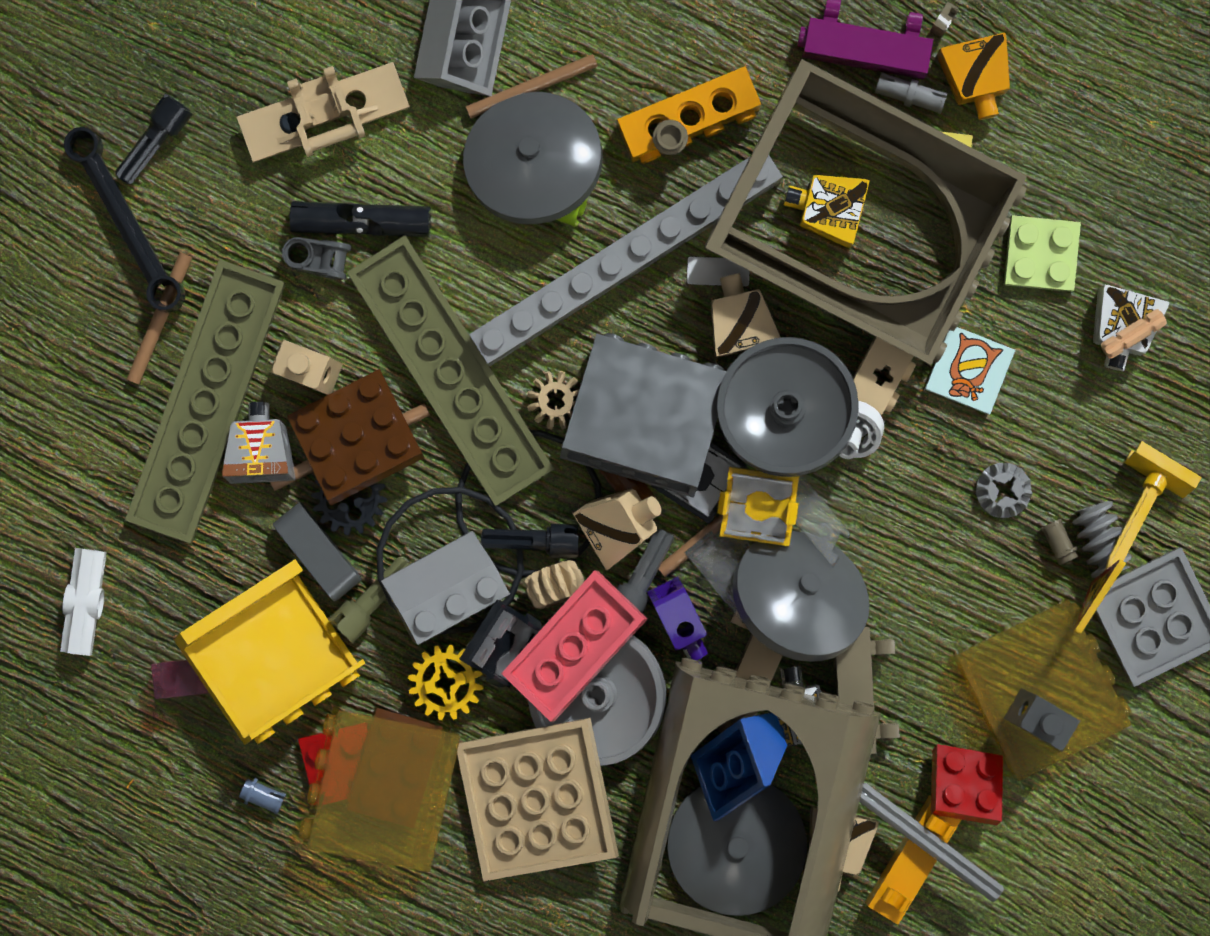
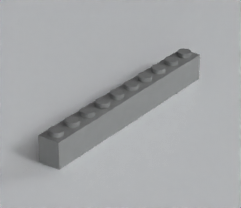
[469,155,783,367]

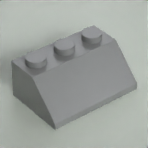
[414,0,511,96]
[381,531,510,645]

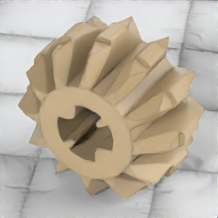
[527,371,580,430]
[525,560,584,609]

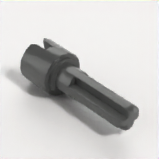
[617,529,674,614]

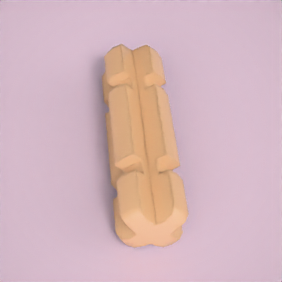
[1101,309,1167,359]

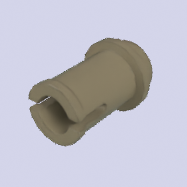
[1041,519,1078,565]

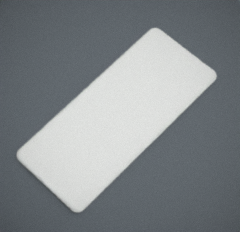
[687,257,749,286]

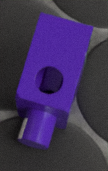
[647,576,708,660]

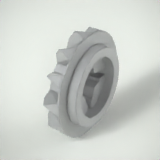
[976,463,1032,518]

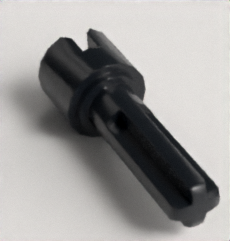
[115,93,193,184]
[481,523,579,559]

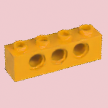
[617,66,762,164]

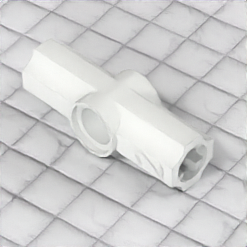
[60,548,107,656]

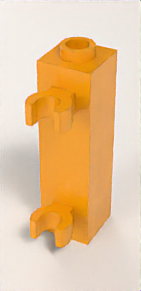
[865,795,961,925]

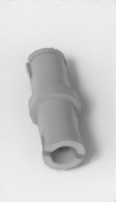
[875,72,948,114]

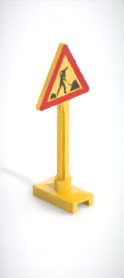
[1074,441,1202,635]

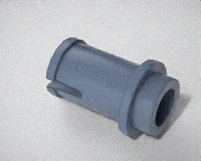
[239,778,286,814]

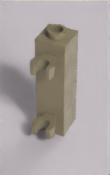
[834,626,900,754]

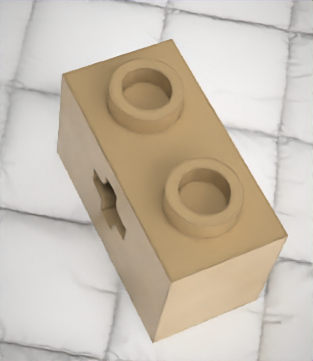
[853,336,916,415]

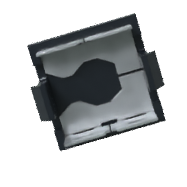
[651,443,747,524]
[459,600,543,688]

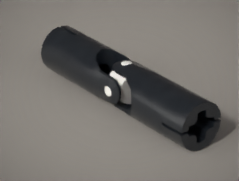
[290,201,431,238]

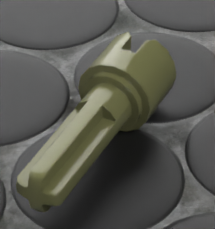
[328,557,410,644]

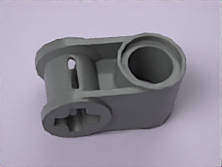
[282,237,351,280]

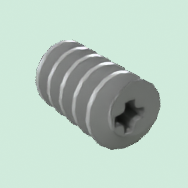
[1072,501,1132,578]

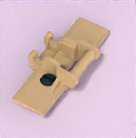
[237,62,410,163]

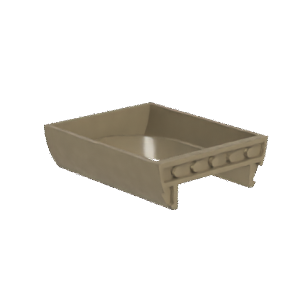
[705,59,1027,365]
[619,658,881,936]

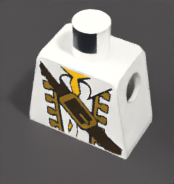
[1093,284,1169,371]

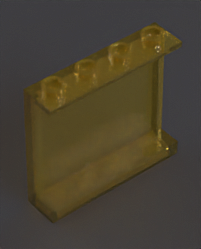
[952,599,1132,781]
[299,706,461,872]

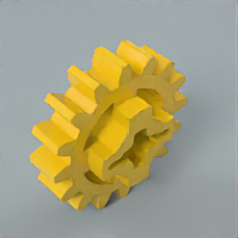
[408,644,484,720]

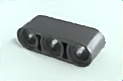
[273,502,362,602]

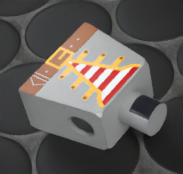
[222,402,295,484]

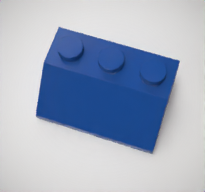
[691,713,787,821]

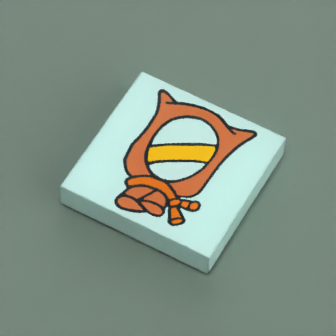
[924,327,1015,415]

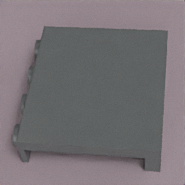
[560,333,727,498]

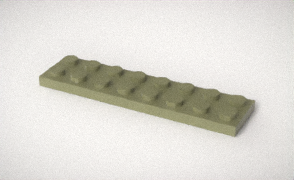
[347,235,554,506]
[125,259,286,544]

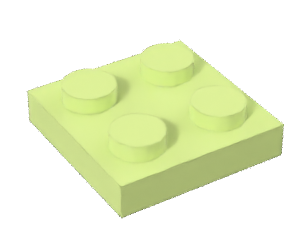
[1003,215,1081,292]

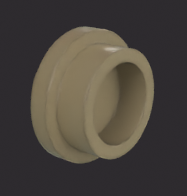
[653,120,688,155]

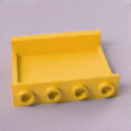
[174,559,366,745]

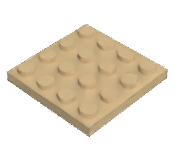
[455,718,619,881]

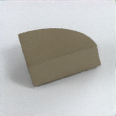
[930,2,958,37]

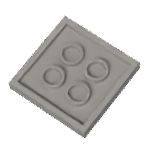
[1086,547,1210,687]

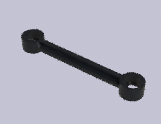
[64,127,186,313]

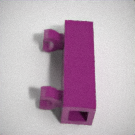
[797,0,934,79]

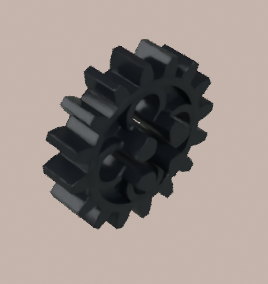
[311,479,388,535]

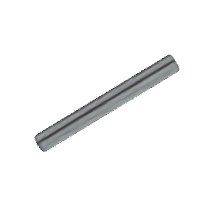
[860,783,1004,902]

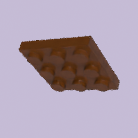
[287,369,425,505]

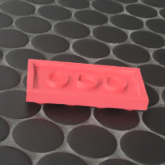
[501,570,648,722]

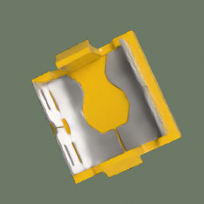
[717,466,799,546]

